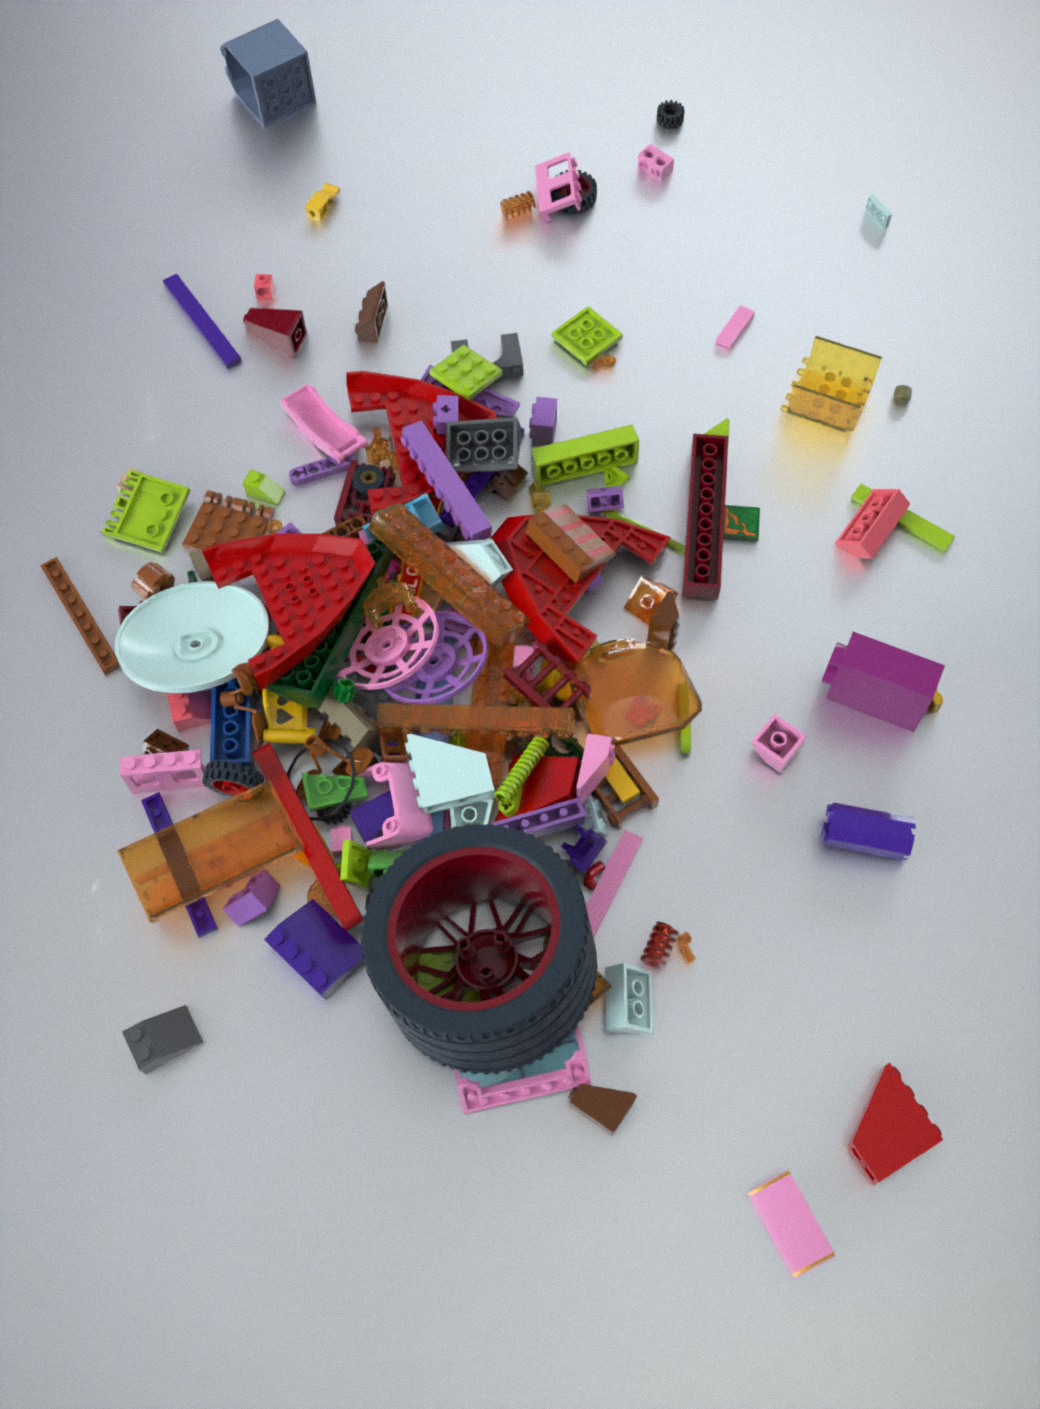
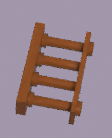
[592,738,659,830]

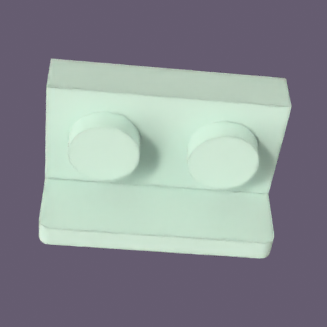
[576,795,608,839]

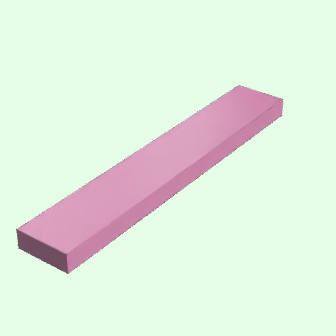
[586,830,643,937]

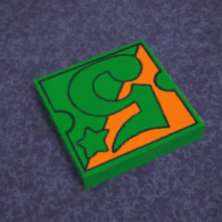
[723,505,760,541]

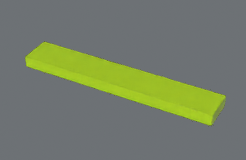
[851,484,955,552]

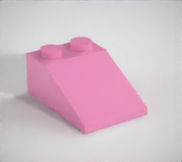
[576,734,615,804]

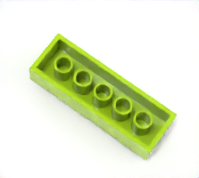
[531,424,639,488]

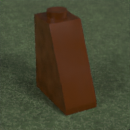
[568,1084,637,1136]

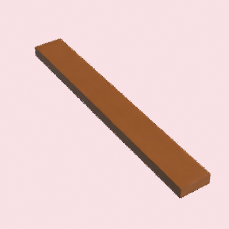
[40,557,121,675]

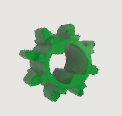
[331,677,356,704]

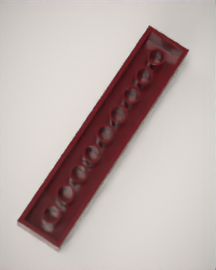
[681,433,729,599]

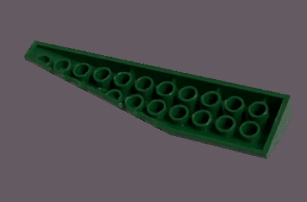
[265,522,403,709]

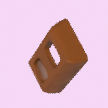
[379,728,409,763]

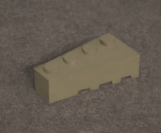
[318,684,381,748]

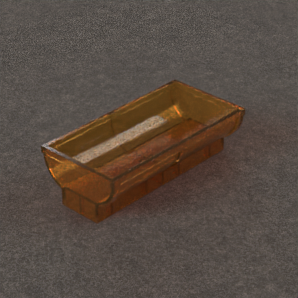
[117,780,305,924]

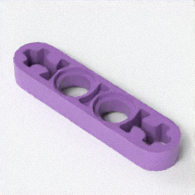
[289,454,355,485]

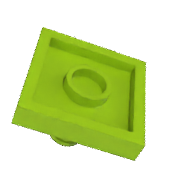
[335,839,374,891]

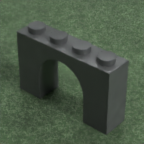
[451,333,524,379]

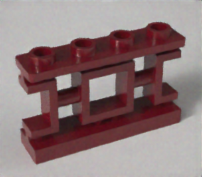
[334,459,396,526]

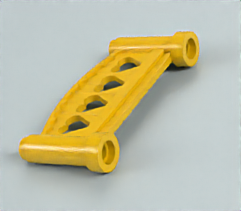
[262,634,315,744]

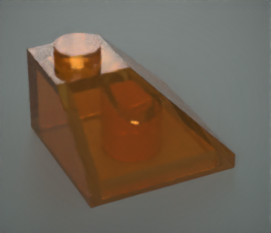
[624,576,679,624]

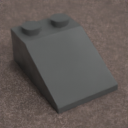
[122,1005,204,1074]

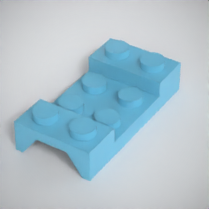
[362,493,445,555]

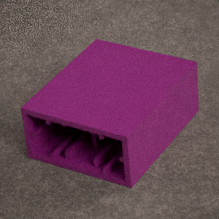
[821,631,945,732]

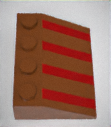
[525,504,616,583]

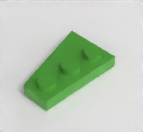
[301,773,369,812]

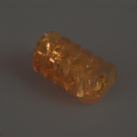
[500,191,536,220]

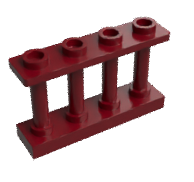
[502,640,591,729]

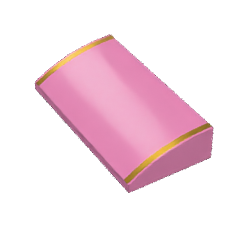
[747,1170,836,1279]

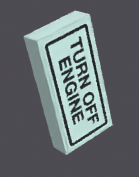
[866,194,892,228]

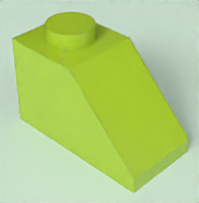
[243,469,286,506]

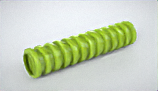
[495,736,549,804]

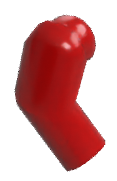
[583,861,605,890]

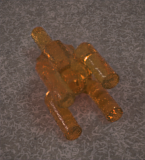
[365,427,398,470]

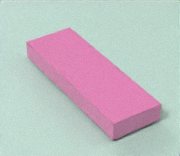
[716,305,755,349]

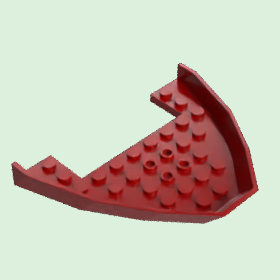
[346,371,497,521]
[490,515,671,671]
[202,533,375,691]

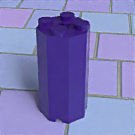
[821,802,916,860]

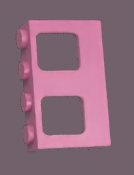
[535,152,582,223]
[120,749,207,794]

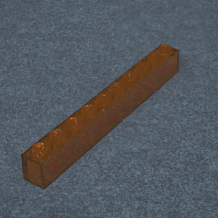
[376,703,575,738]

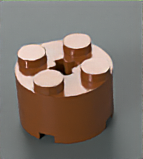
[132,562,175,600]

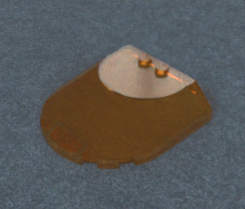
[570,638,702,746]

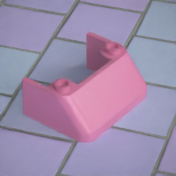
[357,762,433,851]

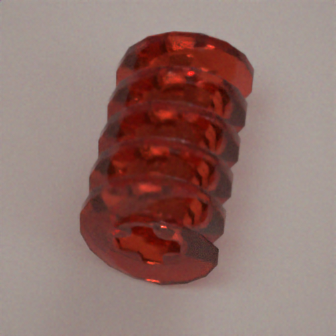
[640,921,679,969]

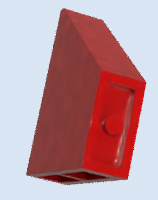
[494,755,582,822]
[848,1062,943,1185]

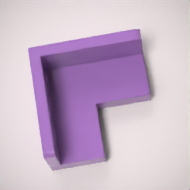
[223,869,280,926]

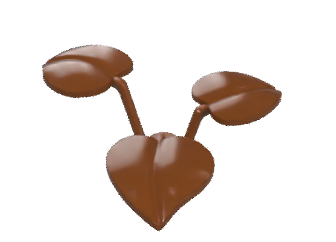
[220,663,268,747]
[296,718,374,798]

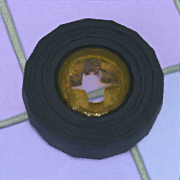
[353,464,385,495]

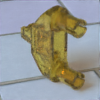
[363,576,418,629]

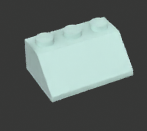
[605,963,653,1035]

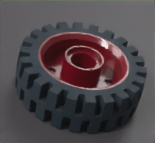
[551,170,597,214]

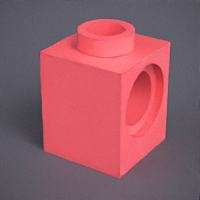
[253,274,276,301]

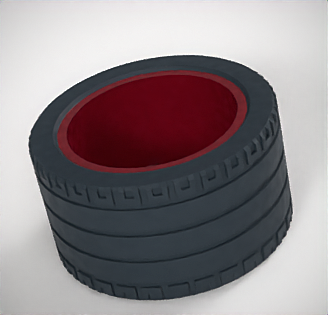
[361,823,598,1075]

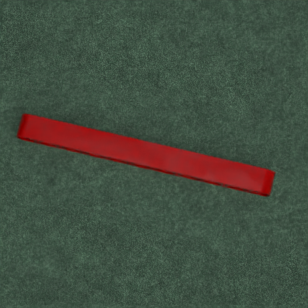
[252,743,363,931]

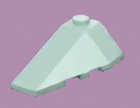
[450,799,495,828]

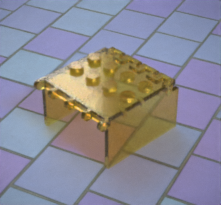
[780,336,882,433]

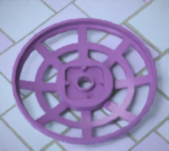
[376,611,488,705]

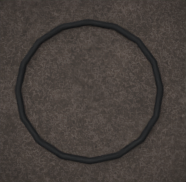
[287,739,356,821]

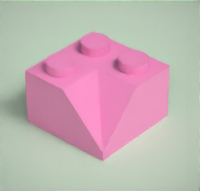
[751,713,807,773]

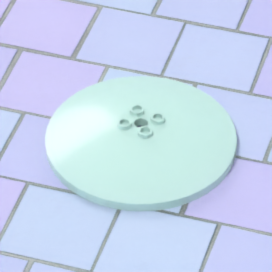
[115,581,270,693]

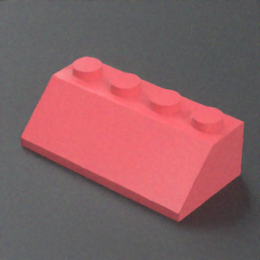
[835,489,910,559]
[168,689,212,732]

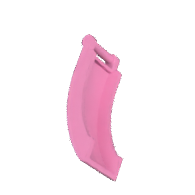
[280,384,369,464]

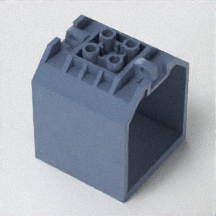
[220,19,317,128]

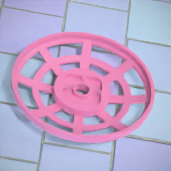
[337,594,439,690]

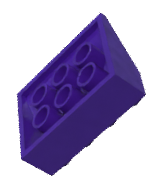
[264,899,364,1000]

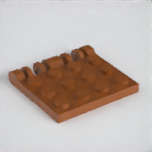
[182,490,275,553]

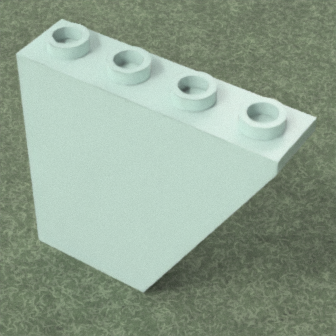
[424,539,513,607]
[405,734,495,815]

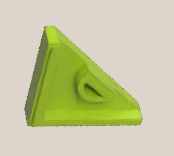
[605,462,630,487]

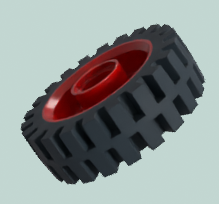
[202,760,264,799]

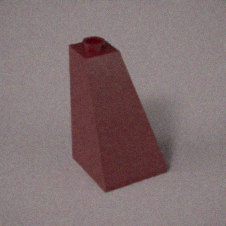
[243,308,307,359]

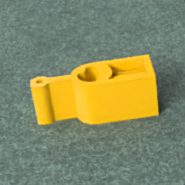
[305,183,340,222]

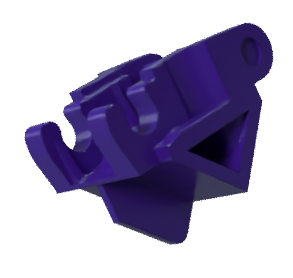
[561,824,608,873]

